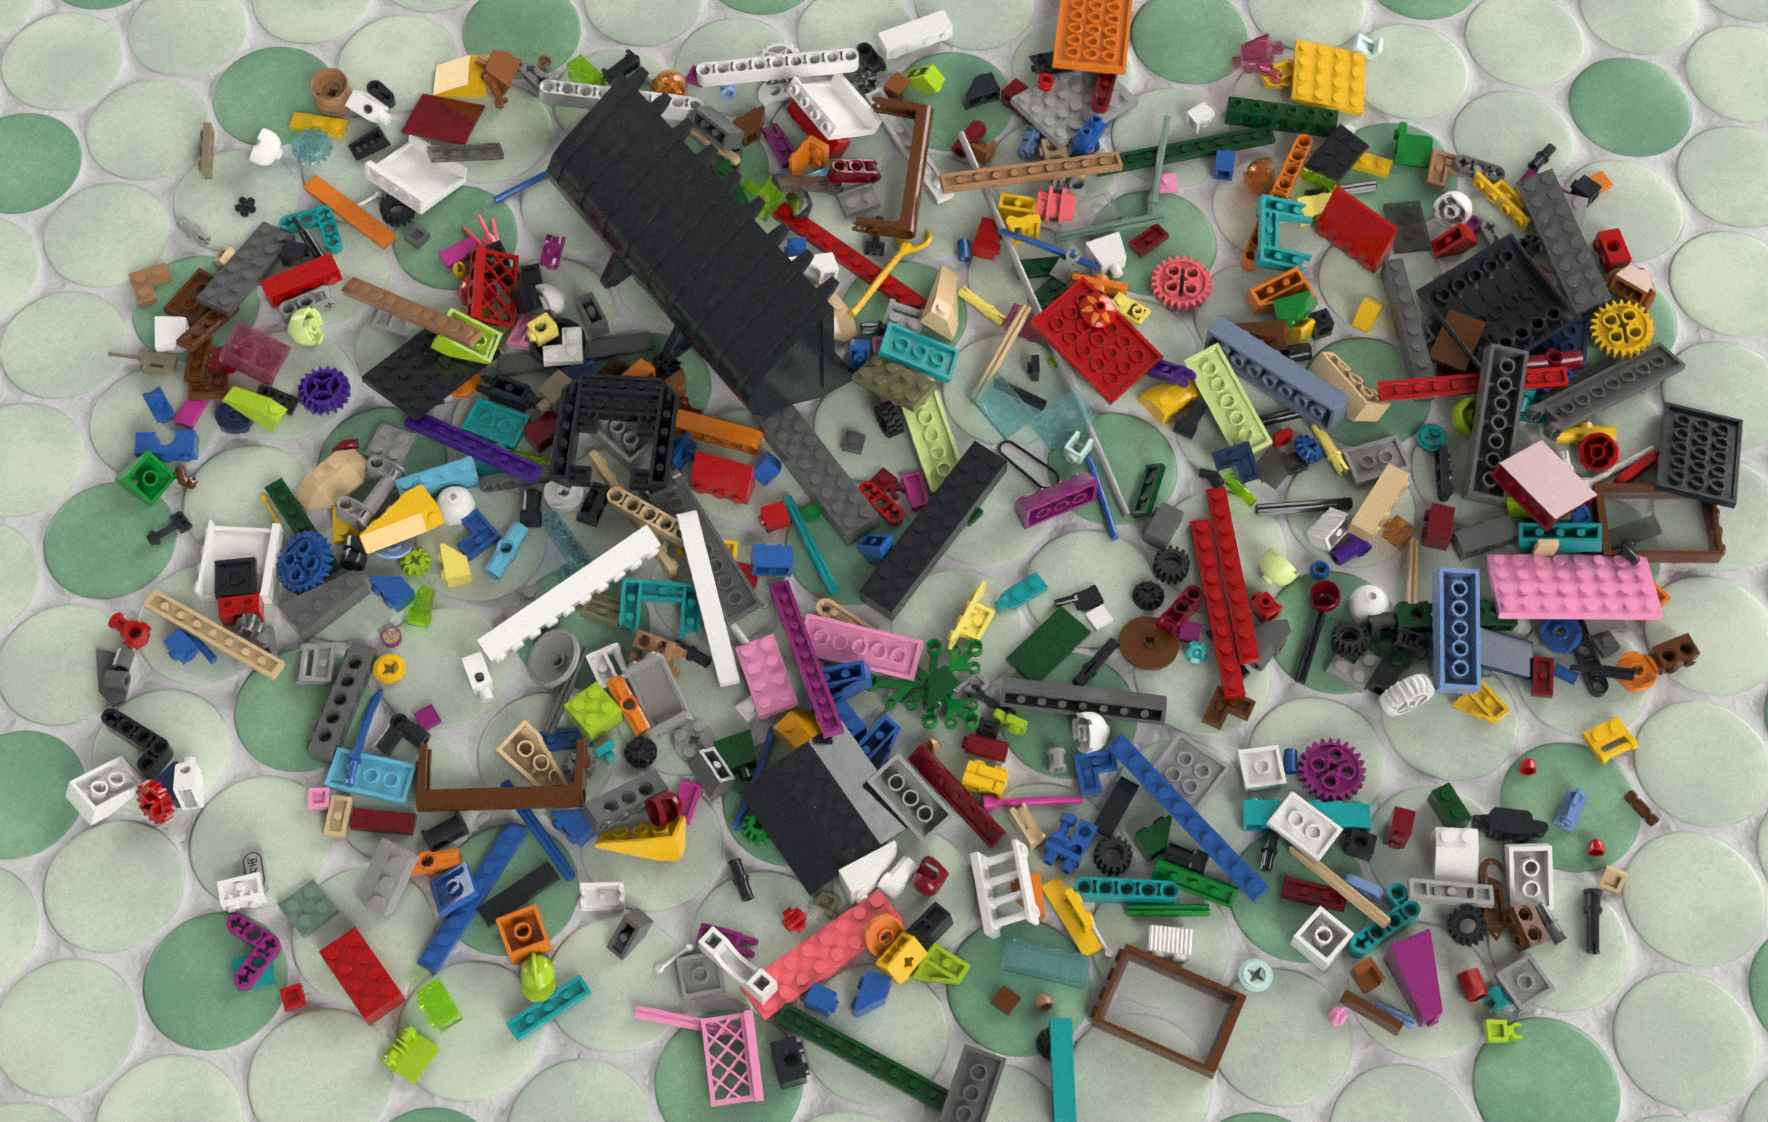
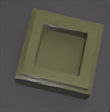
[812,889,840,918]

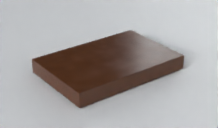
[163,268,214,327]
[1429,309,1486,374]

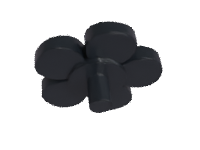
[235,197,256,217]

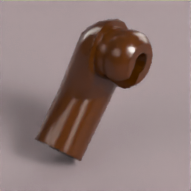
[175,466,199,489]

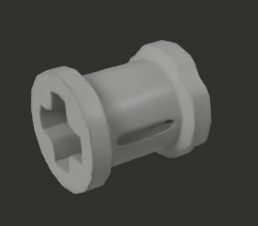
[1047,747,1067,773]

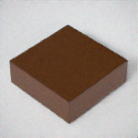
[991,985,1021,1016]

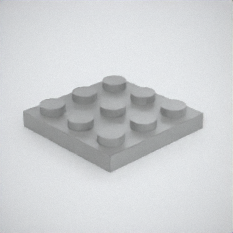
[1154,732,1231,812]

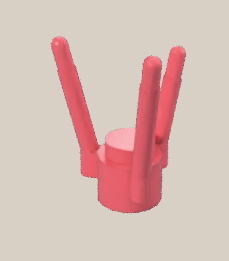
[462,215,500,246]

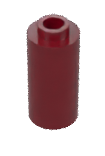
[951,120,987,159]
[961,733,1010,763]

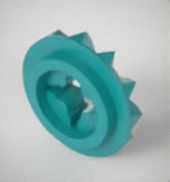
[1416,423,1448,453]

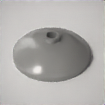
[528,629,580,688]

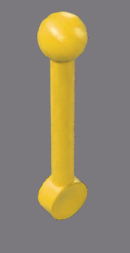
[260,493,281,524]

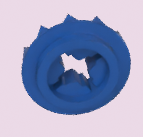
[1294,435,1323,463]

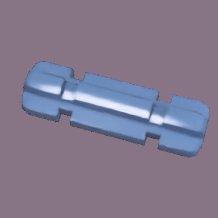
[1374,1000,1415,1029]

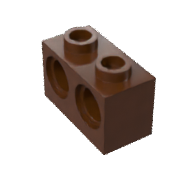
[1648,633,1700,676]
[1501,900,1550,952]

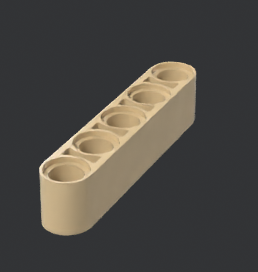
[607,487,684,548]

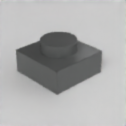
[403,224,431,250]
[842,431,866,455]
[1592,631,1621,659]

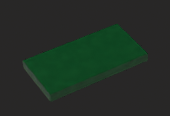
[1006,606,1091,681]

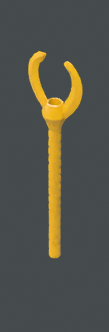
[849,229,933,317]

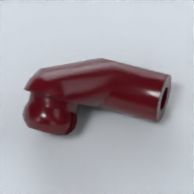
[332,439,359,452]

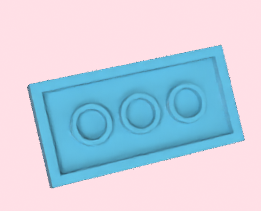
[324,747,416,806]

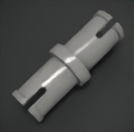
[177,217,211,246]

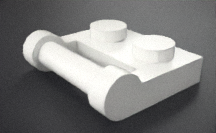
[585,643,629,691]

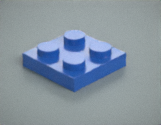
[429,861,479,917]

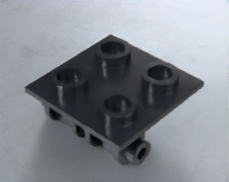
[1029,51,1076,76]

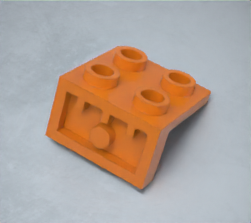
[788,135,830,182]

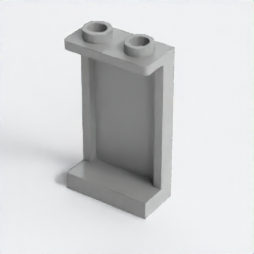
[622,651,694,739]

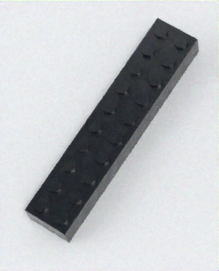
[859,441,1007,622]

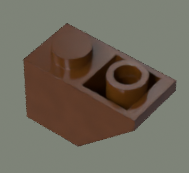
[732,105,766,147]

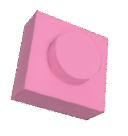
[1158,173,1178,193]
[308,787,331,811]

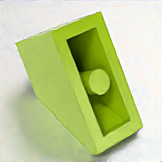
[905,64,946,95]

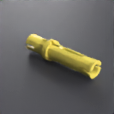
[958,286,1008,328]
[1311,424,1350,476]

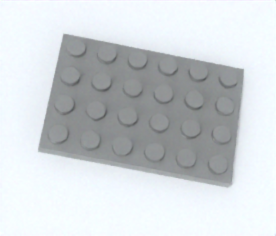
[1010,70,1139,149]

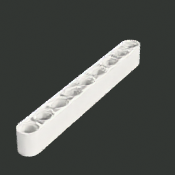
[696,48,859,87]
[539,80,704,121]
[676,510,740,688]

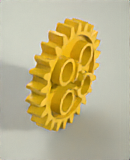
[1589,299,1655,359]

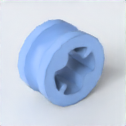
[720,84,737,99]

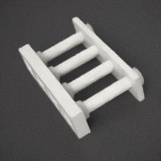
[970,839,1040,939]

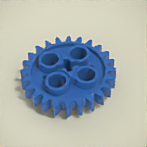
[276,530,334,595]

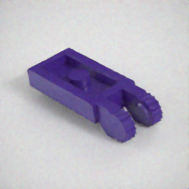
[1147,360,1197,388]

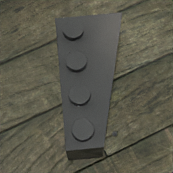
[277,570,371,643]

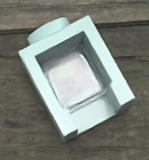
[1063,430,1093,465]

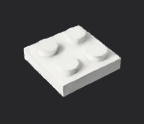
[1237,745,1287,791]

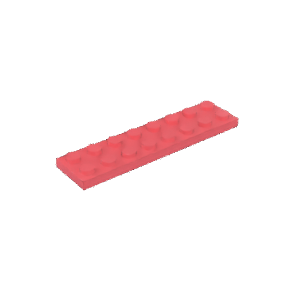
[740,889,904,1022]

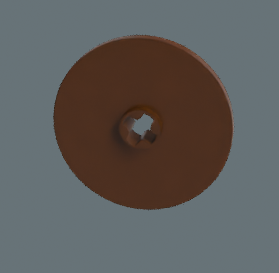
[1119,616,1180,670]

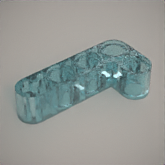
[542,511,592,584]

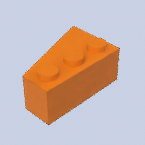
[1245,266,1317,315]

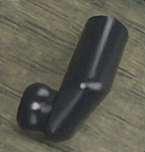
[1198,468,1224,488]
[1620,536,1640,566]

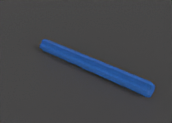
[500,780,576,881]

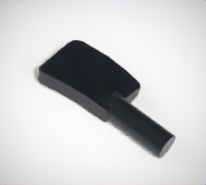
[1054,585,1104,611]

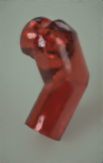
[678,396,702,415]

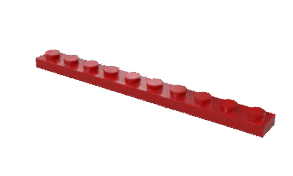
[772,202,928,318]
[1376,366,1569,402]
[1206,487,1260,665]
[1189,519,1246,700]

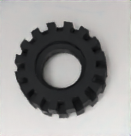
[379,194,415,227]
[874,400,904,439]
[1153,545,1190,585]
[1331,621,1369,659]
[1093,835,1133,876]
[1447,905,1488,947]

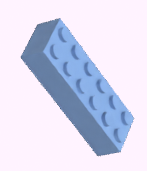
[1432,567,1481,695]

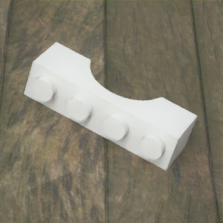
[789,252,839,284]
[698,926,778,1005]

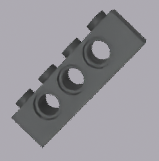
[581,769,669,833]

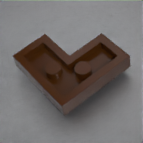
[188,368,229,401]
[1202,685,1256,730]

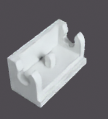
[580,882,625,911]

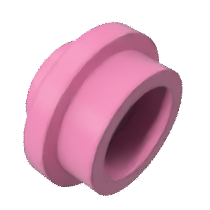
[1328,1005,1347,1027]

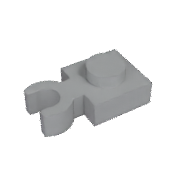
[1050,248,1081,284]

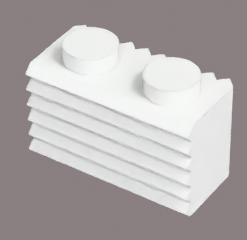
[1307,507,1352,552]
[1147,925,1193,962]

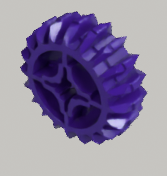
[298,365,351,416]

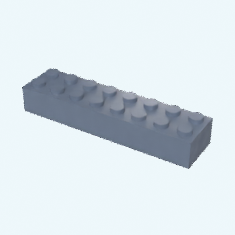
[1204,316,1349,434]

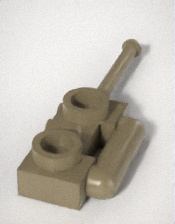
[108,351,179,376]

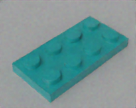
[877,321,960,384]

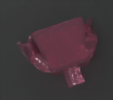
[1232,34,1284,84]

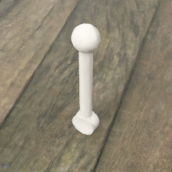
[356,191,382,207]
[1092,921,1113,958]
[655,944,694,973]

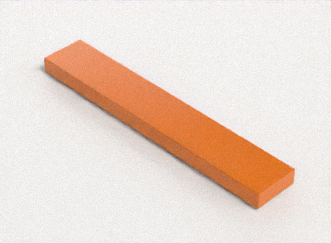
[303,175,397,250]

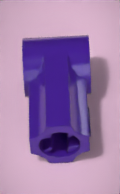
[1329,534,1372,566]

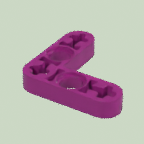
[226,914,282,991]

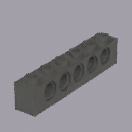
[306,642,378,764]

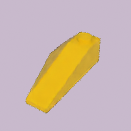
[359,484,444,554]

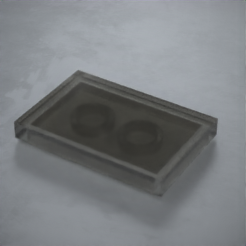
[1383,200,1432,254]

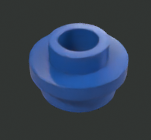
[1309,561,1330,580]

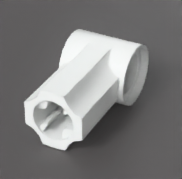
[877,856,918,900]

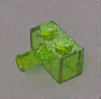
[742,175,787,222]

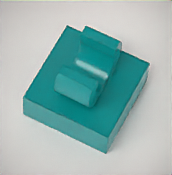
[593,739,616,764]
[1483,986,1512,1012]

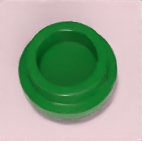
[801,503,821,523]

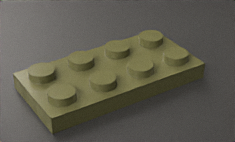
[852,353,937,412]

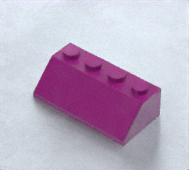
[1014,472,1098,529]

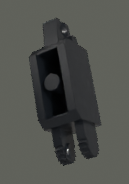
[476,374,541,412]
[1471,807,1549,843]

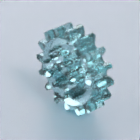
[291,127,333,165]

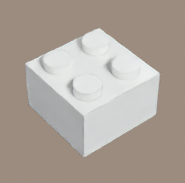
[1290,906,1354,972]

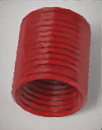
[1457,968,1489,1003]

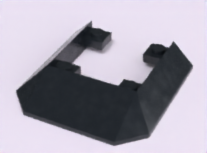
[548,373,679,494]

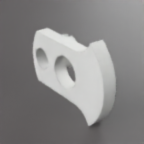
[758,82,793,106]

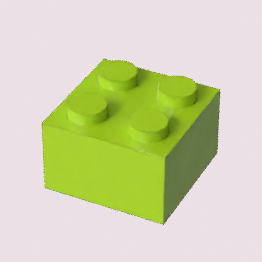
[564,682,623,742]

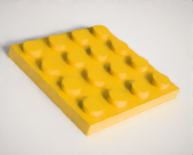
[1290,39,1366,117]

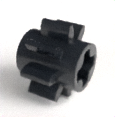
[1519,234,1542,258]

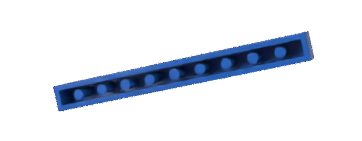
[1107,733,1270,903]

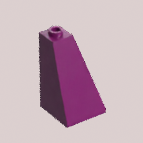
[1383,929,1443,1027]

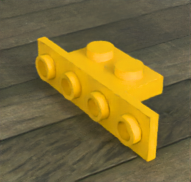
[1471,171,1531,232]
[1042,876,1103,959]

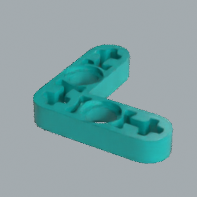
[279,205,343,254]

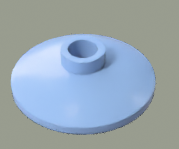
[374,537,413,559]

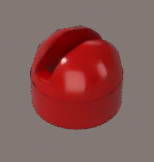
[1519,758,1536,776]
[1587,838,1605,856]

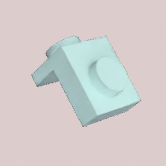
[1353,33,1383,60]

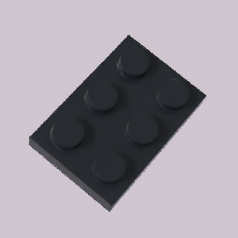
[1304,124,1369,187]

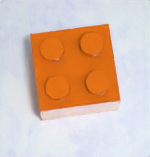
[495,904,553,965]

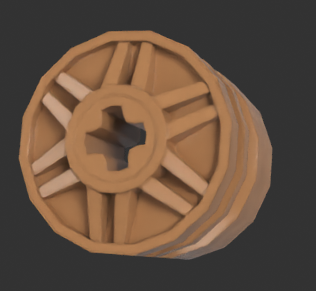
[310,68,353,117]

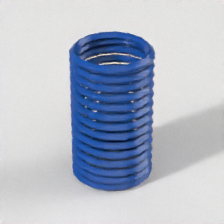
[957,238,971,263]
[1554,664,1579,685]
[1283,748,1298,775]

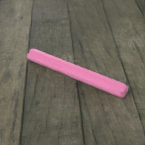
[634,1006,740,1038]

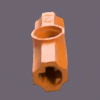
[1070,272,1129,298]
[606,675,651,737]
[410,848,462,877]

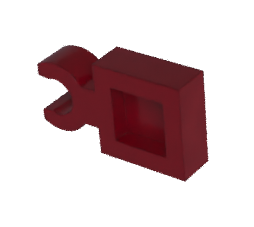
[870,467,906,501]

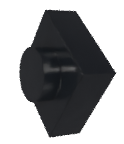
[1027,355,1040,381]

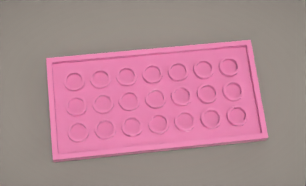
[1485,554,1663,620]

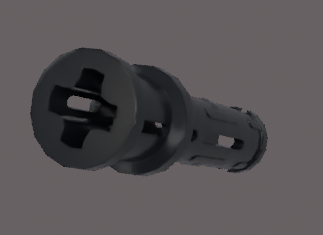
[1583,888,1603,955]

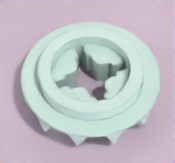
[1238,958,1273,993]

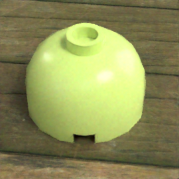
[288,307,324,346]
[1260,547,1299,586]

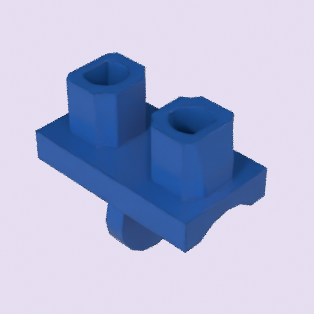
[142,386,175,424]
[671,432,697,473]

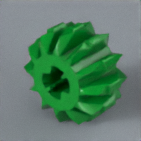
[741,812,770,846]

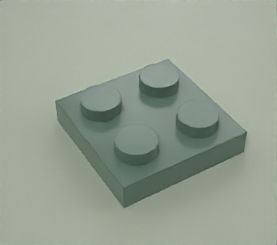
[278,879,339,939]

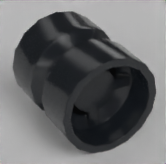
[339,535,368,572]

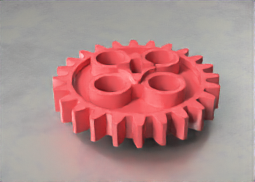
[1150,255,1213,312]

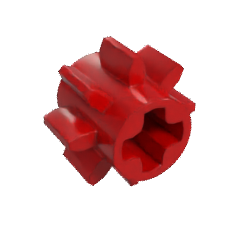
[781,907,807,933]

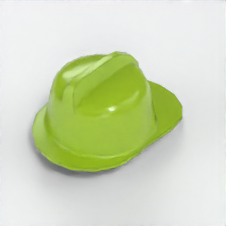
[520,952,556,1002]

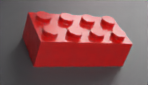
[319,927,406,1026]

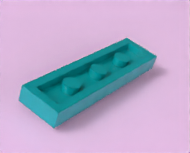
[506,974,592,1042]

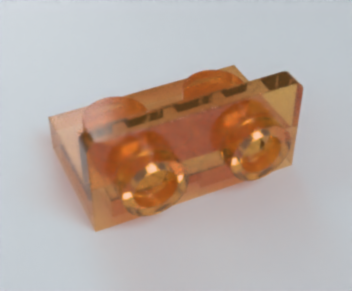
[665,369,686,409]

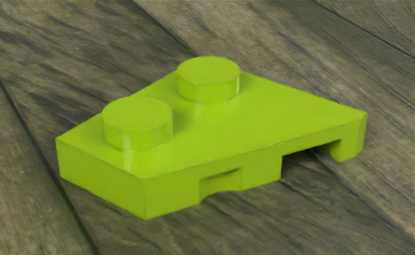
[912,942,971,985]

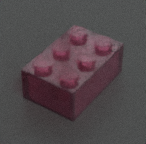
[218,321,292,387]

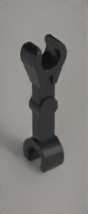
[967,684,1016,715]

